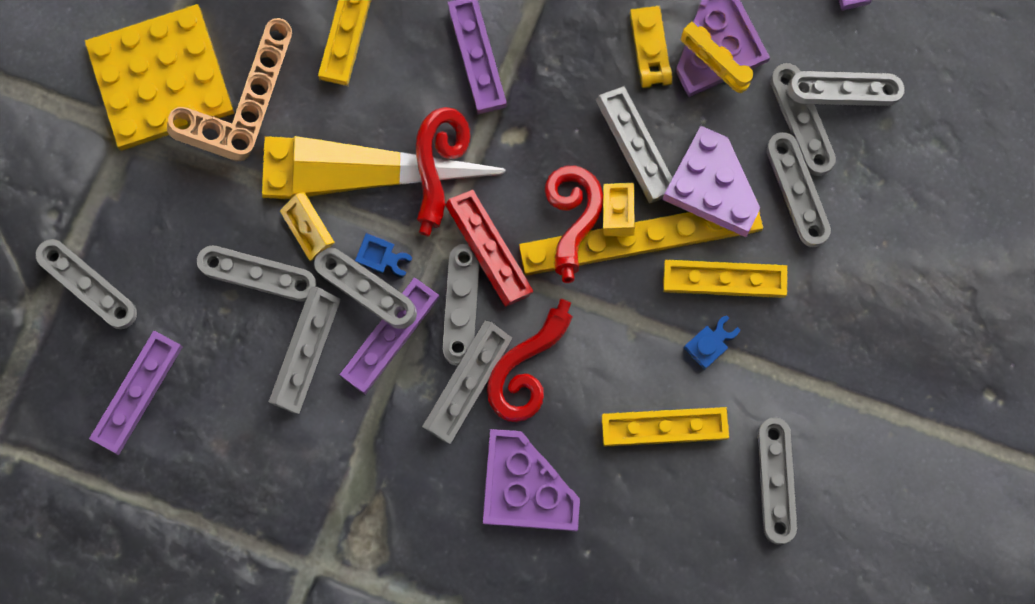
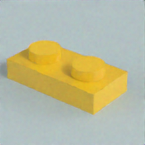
[603,183,635,236]
[280,192,335,261]

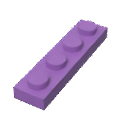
[448,0,507,114]
[339,277,440,395]
[89,331,183,455]

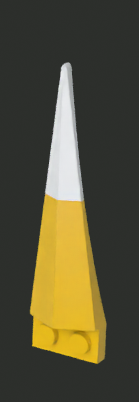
[262,136,506,199]

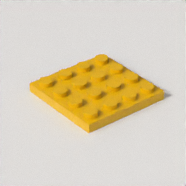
[84,4,235,151]

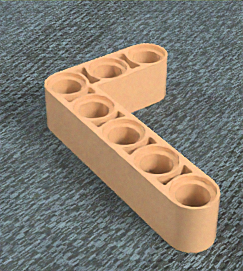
[167,18,292,161]

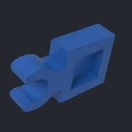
[355,233,412,277]
[684,315,740,370]

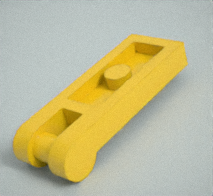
[630,6,672,88]
[681,21,753,93]

